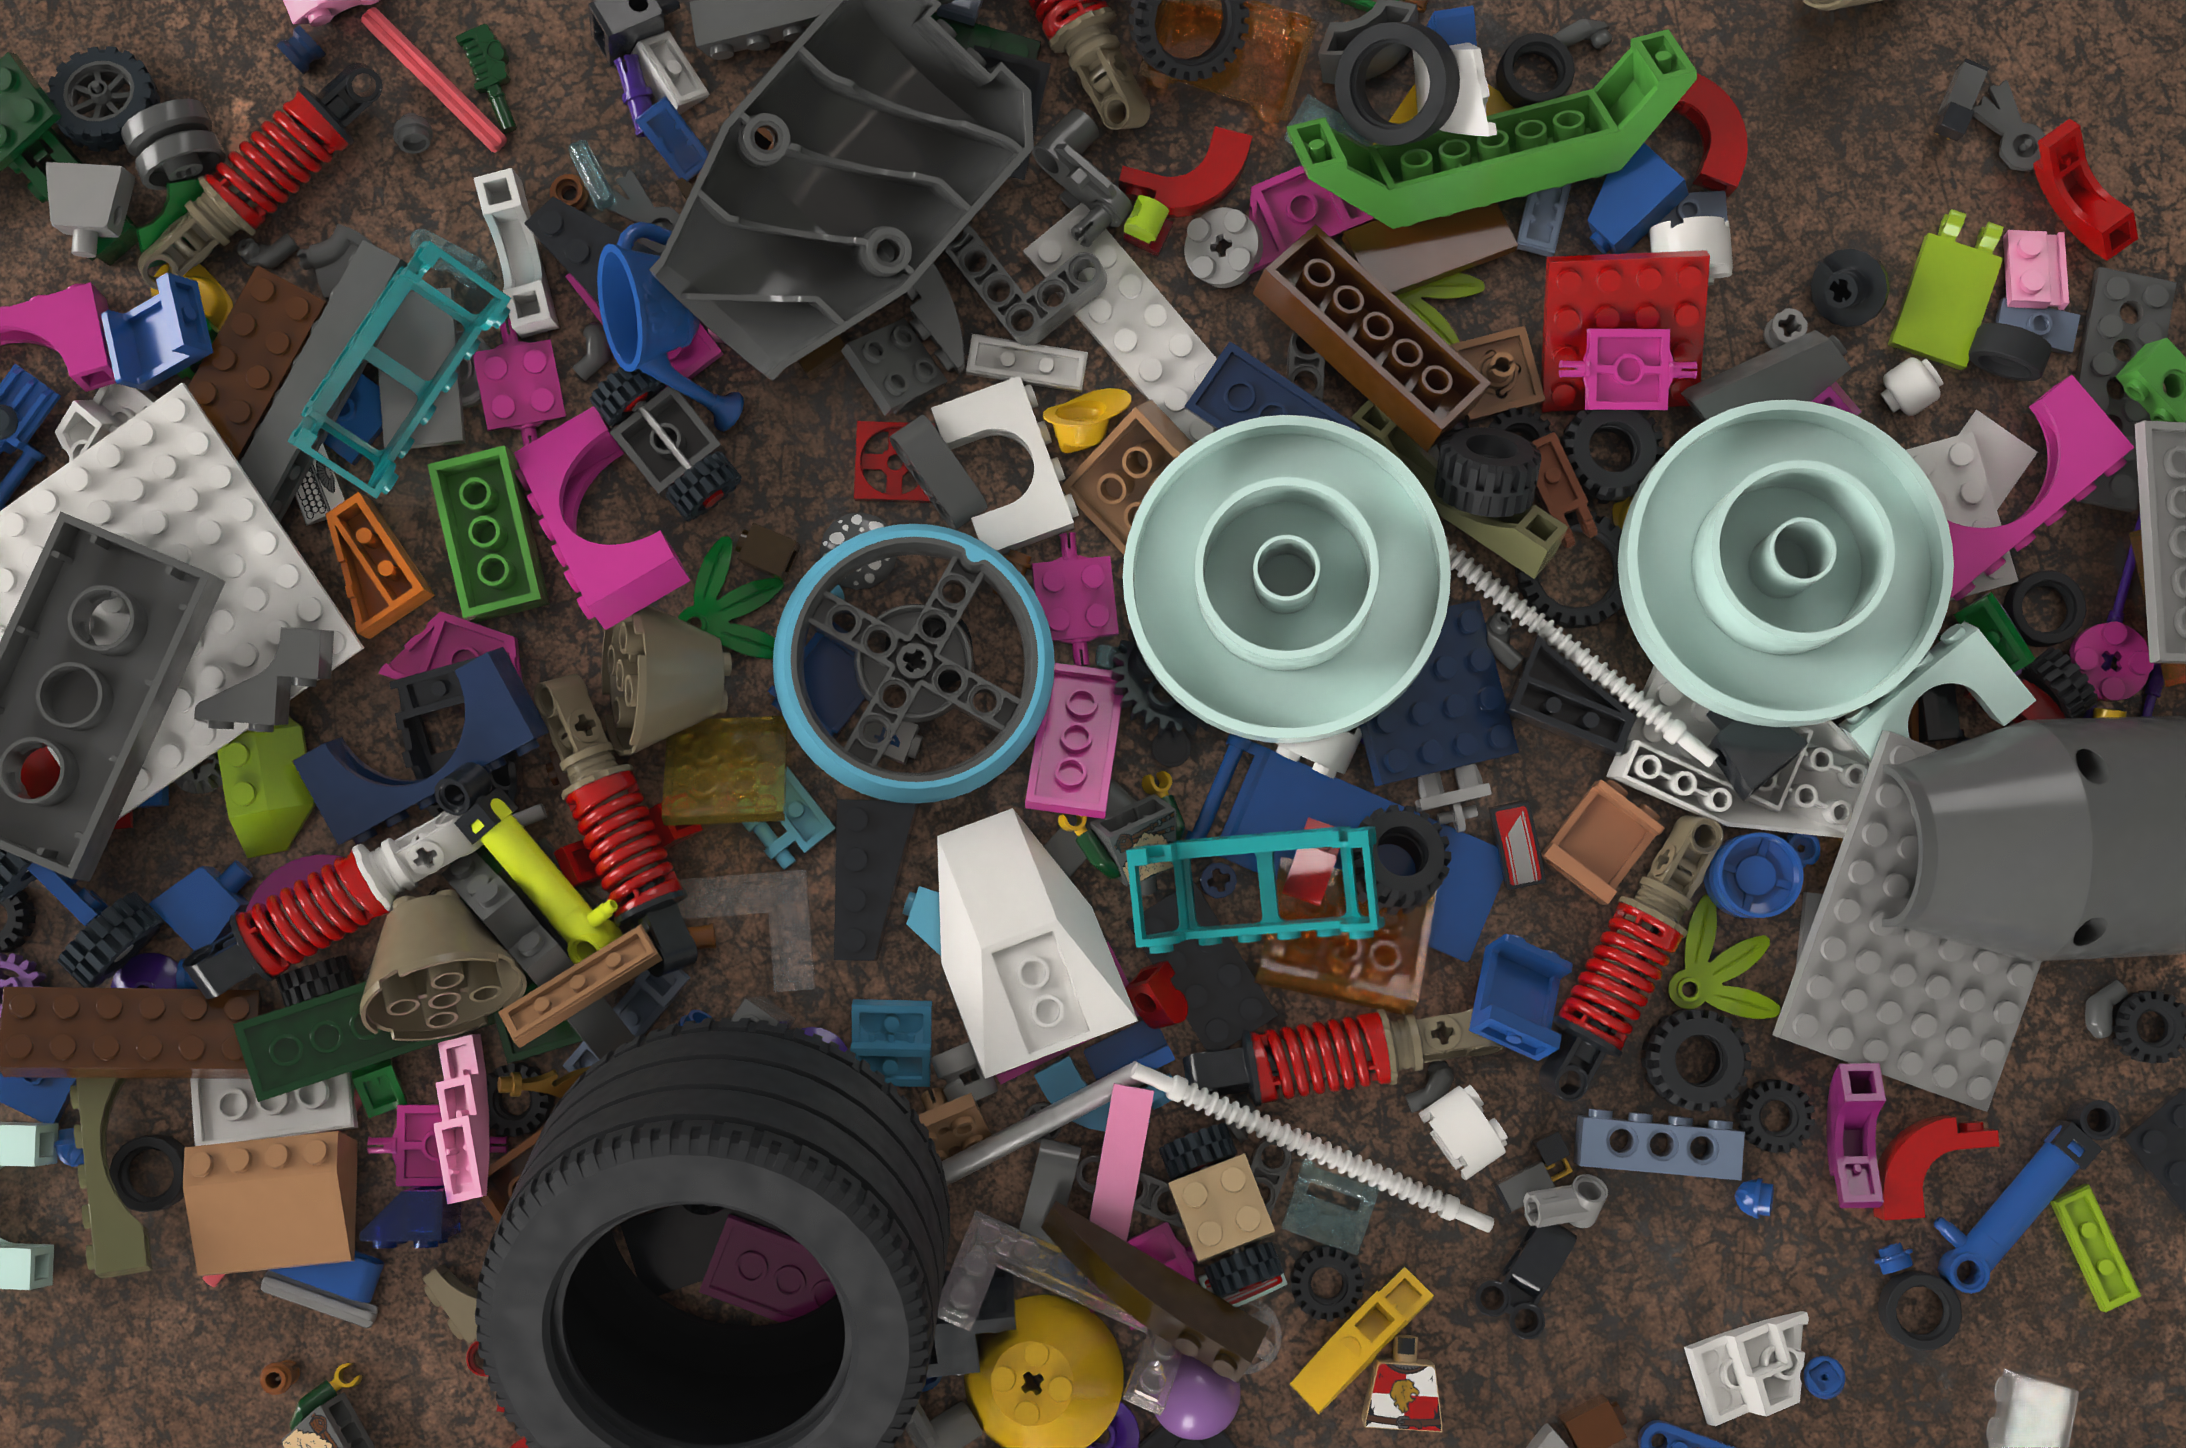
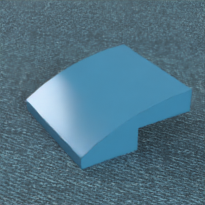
[850,999,932,1087]

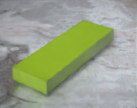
[2050,1184,2141,1312]

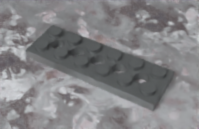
[2071,267,2177,512]

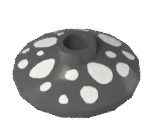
[820,512,898,590]

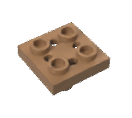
[1450,326,1546,423]
[919,1087,993,1161]

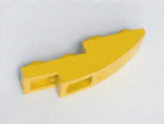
[1290,1267,1434,1414]

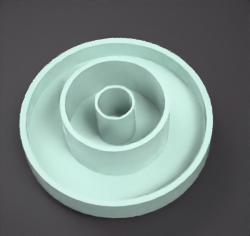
[1618,400,1954,727]
[1123,415,1451,743]

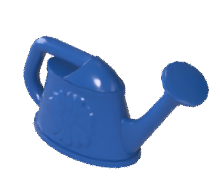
[597,222,744,432]

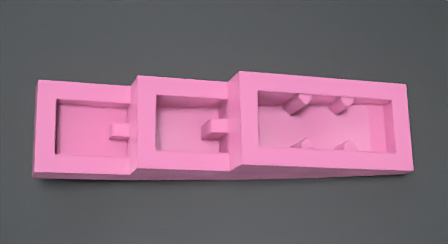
[434,1034,489,1204]
[1089,1083,1154,1242]

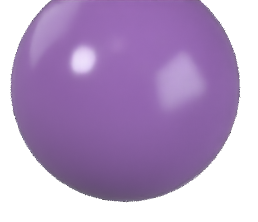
[1149,1350,1241,1440]

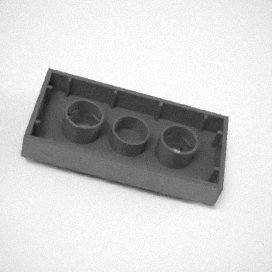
[0,511,226,882]

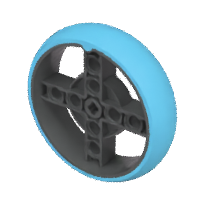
[773,524,1055,803]

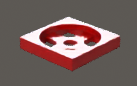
[854,421,936,503]

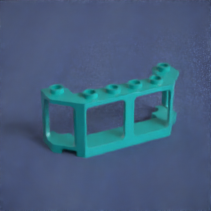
[287,241,512,499]
[1126,826,1385,954]

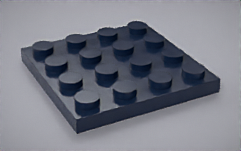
[1360,600,1519,787]

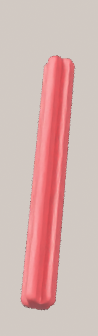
[361,7,507,153]

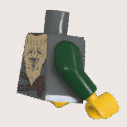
[1058,771,1185,896]
[282,1363,375,1448]

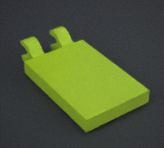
[1888,209,2004,371]

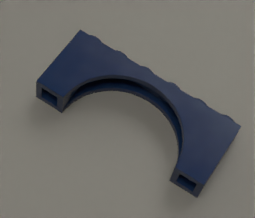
[293,647,549,845]

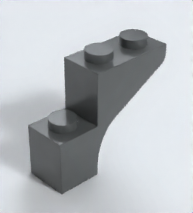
[194,627,334,732]

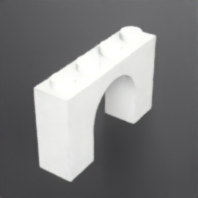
[931,376,1079,555]

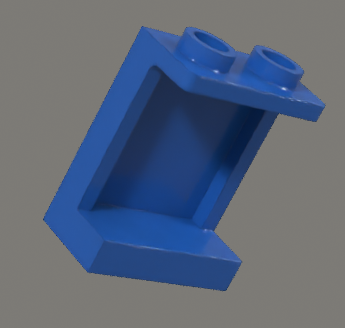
[101,272,213,391]
[768,622,866,739]
[1469,934,1573,1061]

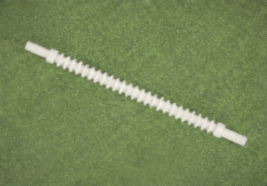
[1445,536,1719,768]
[1130,1062,1494,1233]

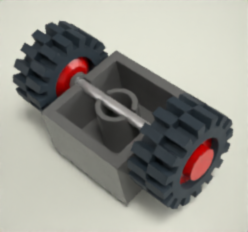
[589,367,742,522]

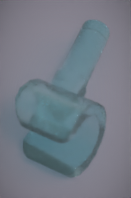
[1095,645,1118,670]

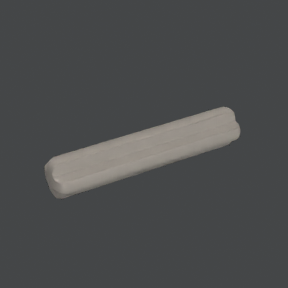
[261,1270,379,1328]

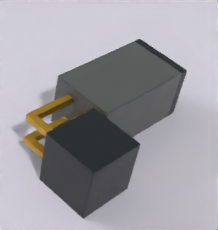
[1934,58,1989,141]
[1491,1130,1573,1214]

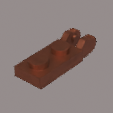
[1532,432,1598,548]

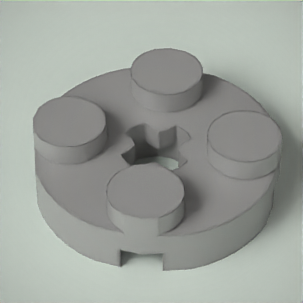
[1184,207,1263,288]

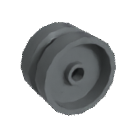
[121,98,226,190]

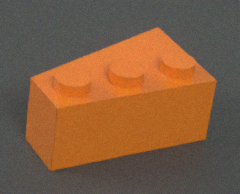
[325,492,435,639]

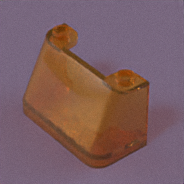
[1138,0,1319,124]

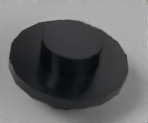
[1811,248,1890,327]

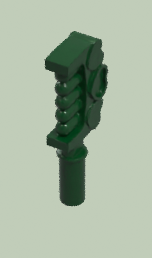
[455,24,517,134]

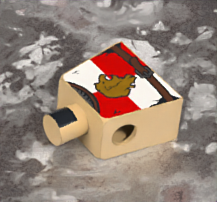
[1361,1335,1442,1432]

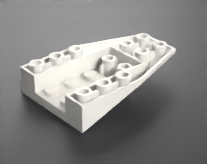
[1606,665,1871,838]
[937,808,1138,1079]

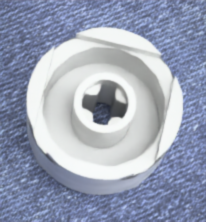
[1649,216,1733,286]
[1276,727,1362,779]
[1419,1085,1508,1180]

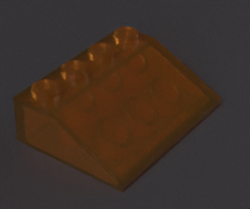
[1254,857,1437,1015]

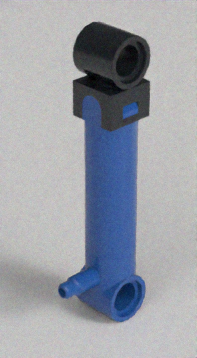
[1933,1098,2121,1294]

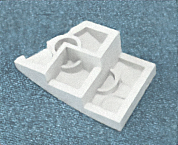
[1413,43,1497,136]
[55,383,158,462]
[1684,1311,1809,1426]

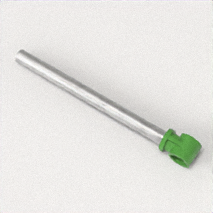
[942,1061,1145,1186]

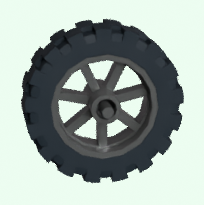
[46,46,160,152]

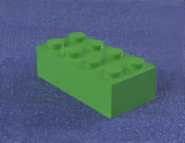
[427,445,550,623]

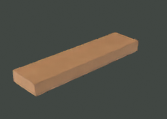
[498,924,662,1048]

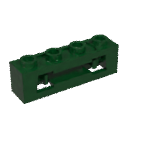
[8,127,138,266]

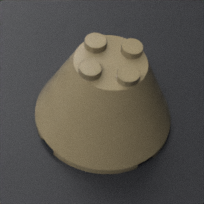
[601,605,732,756]
[360,890,527,1041]

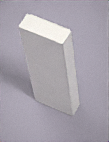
[966,334,1088,393]

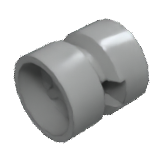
[930,1041,999,1102]

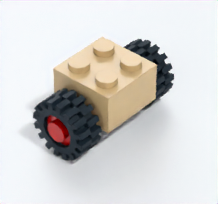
[1159,1123,1284,1298]

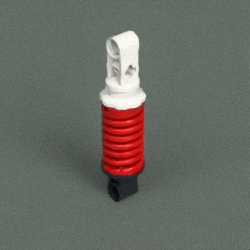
[182,811,483,999]

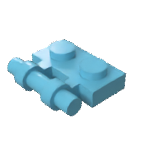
[735,766,836,870]

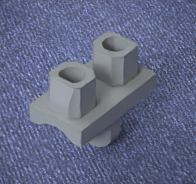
[1415,764,1492,833]

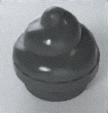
[393,113,433,154]

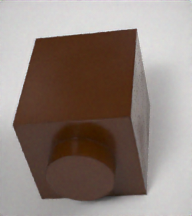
[1559,1394,1627,1448]

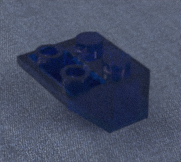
[360,1186,461,1249]

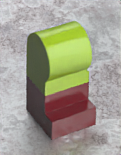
[1123,195,1174,257]

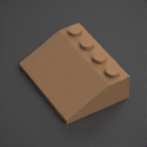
[1061,399,1193,555]
[183,1131,358,1276]

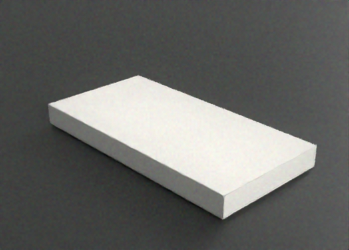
[190,1072,358,1146]

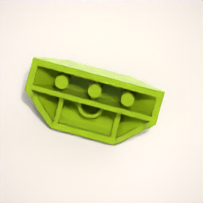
[217,717,316,858]

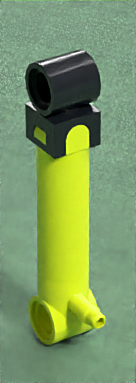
[435,762,623,964]

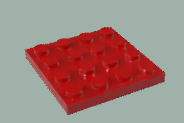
[1540,250,1710,412]

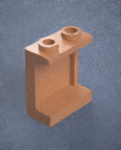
[1541,779,1665,905]

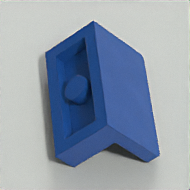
[1084,1020,1176,1081]

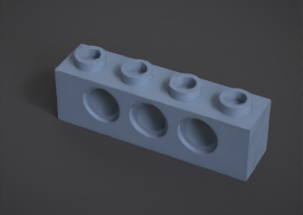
[1573,1109,1745,1180]

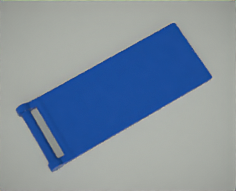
[1184,733,1503,962]

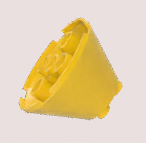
[964,1295,1125,1448]

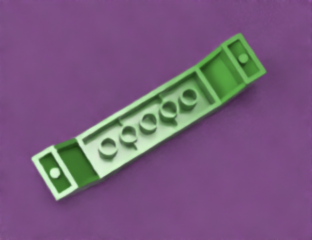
[1287,29,1697,229]

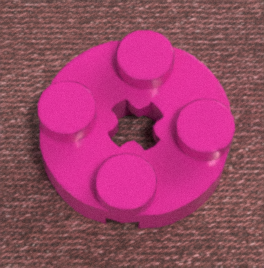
[2068,621,2155,702]

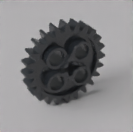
[1111,629,1211,738]

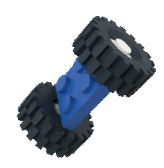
[0,849,164,988]

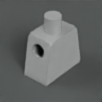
[46,162,135,258]

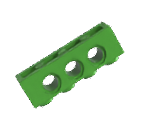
[2115,338,2186,423]

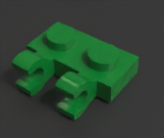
[1937,592,2035,672]

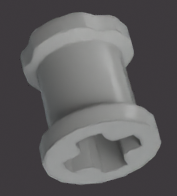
[1763,308,1808,349]

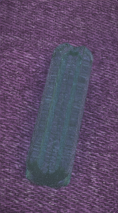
[568,139,616,210]

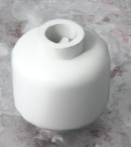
[1880,357,1944,416]

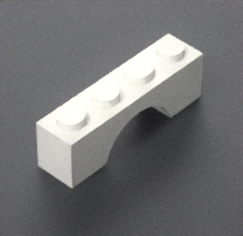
[474,168,560,338]

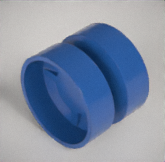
[1704,833,1804,918]

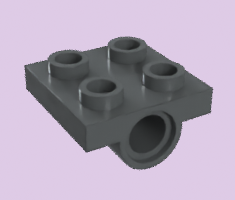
[841,318,948,416]

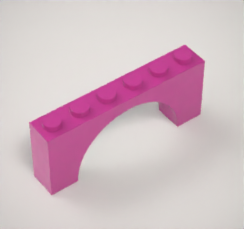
[0,282,116,392]
[1947,374,2135,602]
[513,406,691,630]

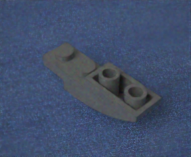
[877,239,966,376]

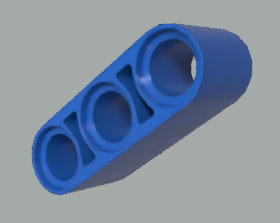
[270,1250,385,1303]

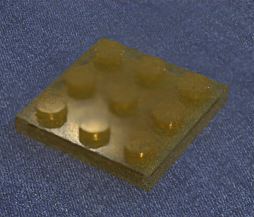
[662,716,788,826]

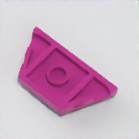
[1249,165,1377,274]
[379,611,523,704]

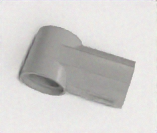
[1523,1174,1608,1228]

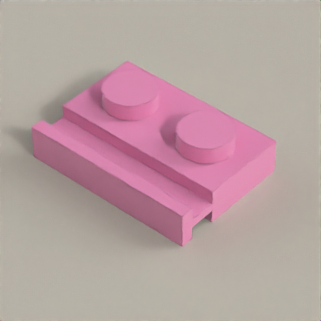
[2003,230,2069,310]

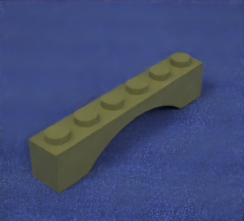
[1350,399,1568,579]
[70,1078,152,1279]

